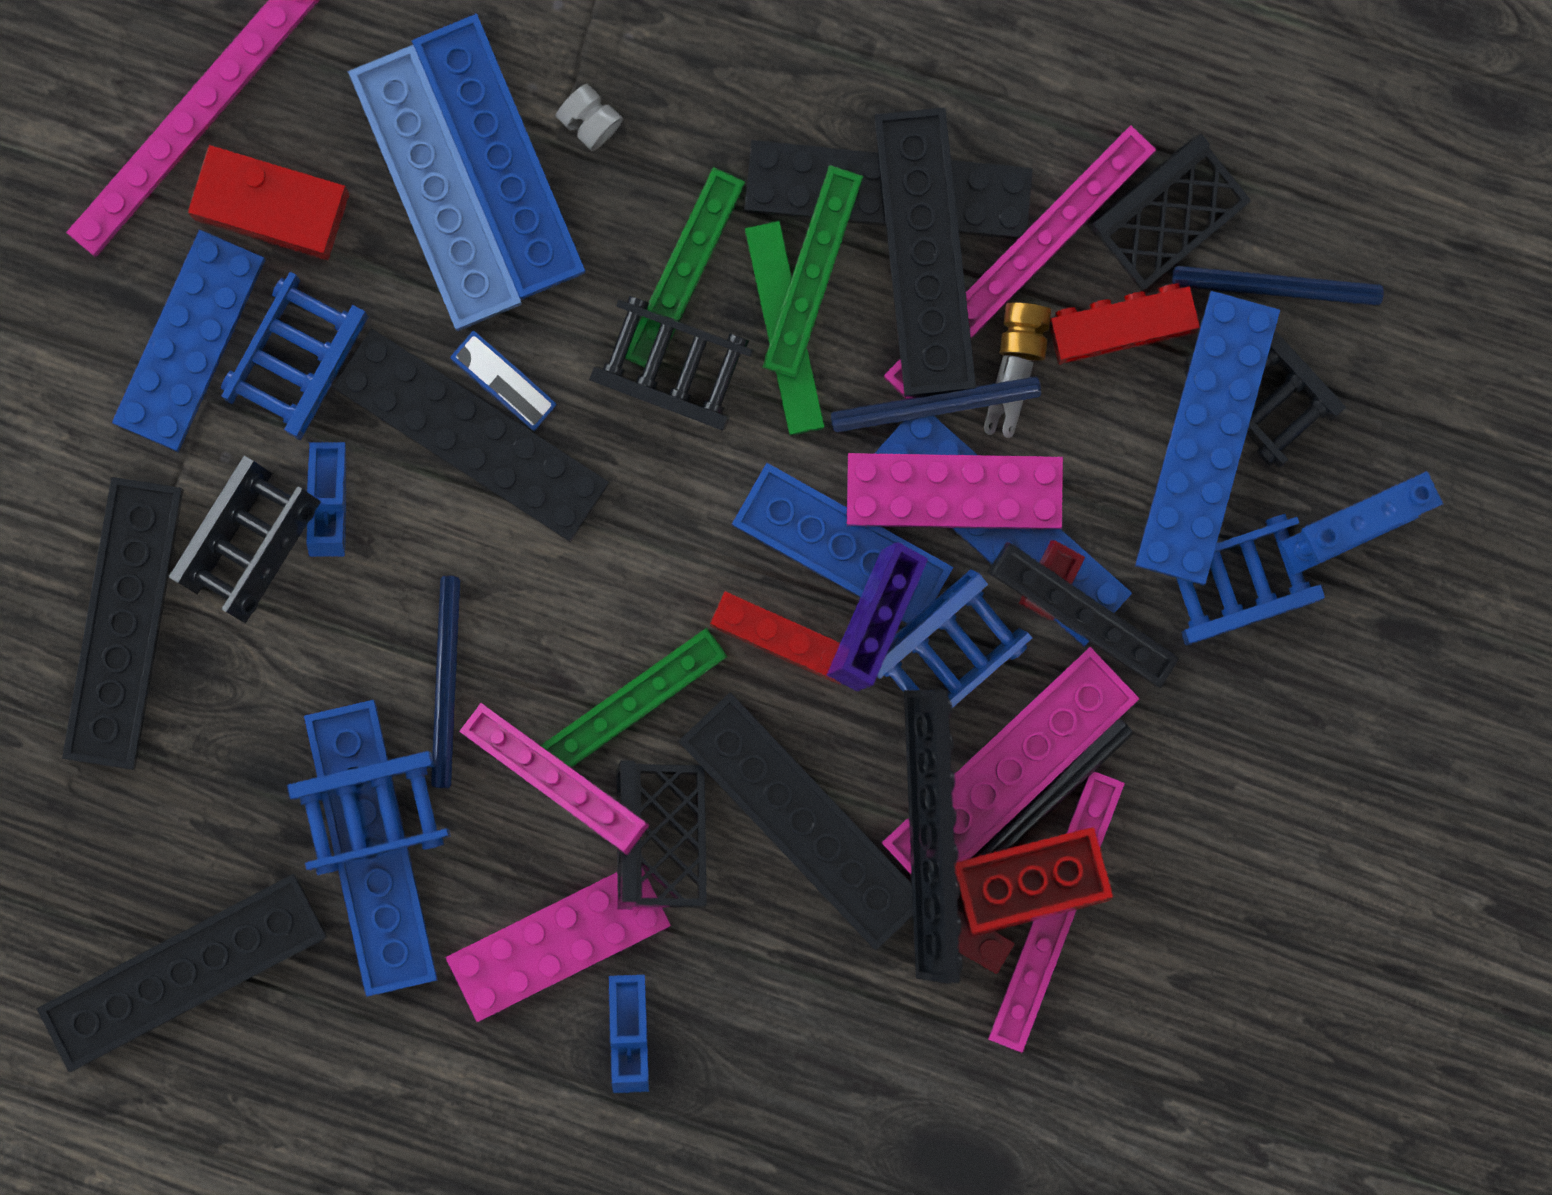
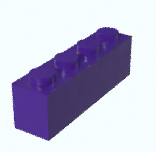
[827,542,928,692]

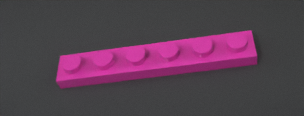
[459,703,649,855]

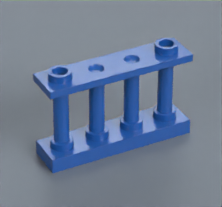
[221,272,369,441]
[1277,471,1443,576]
[1176,514,1325,646]
[877,569,1032,708]
[287,751,451,875]

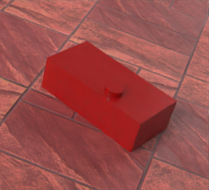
[188,145,350,261]
[955,827,1113,937]

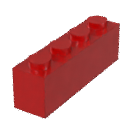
[1049,283,1200,365]
[710,591,841,686]

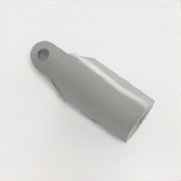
[984,355,1034,438]

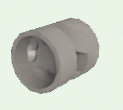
[556,84,623,151]

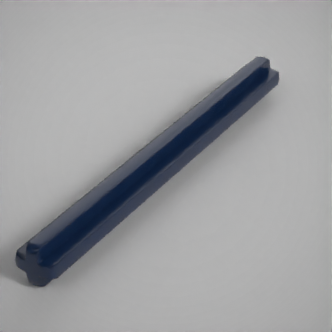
[1172,266,1384,305]
[831,376,1041,432]
[431,576,460,788]

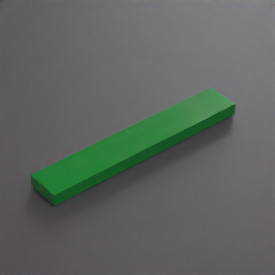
[762,165,863,379]
[625,167,745,368]
[745,221,824,436]
[540,628,728,768]

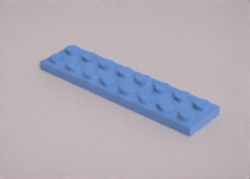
[348,45,522,331]

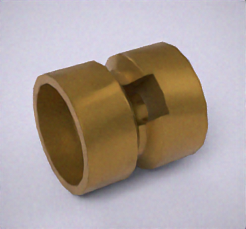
[1000,303,1051,361]

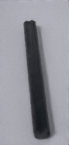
[970,719,1133,859]

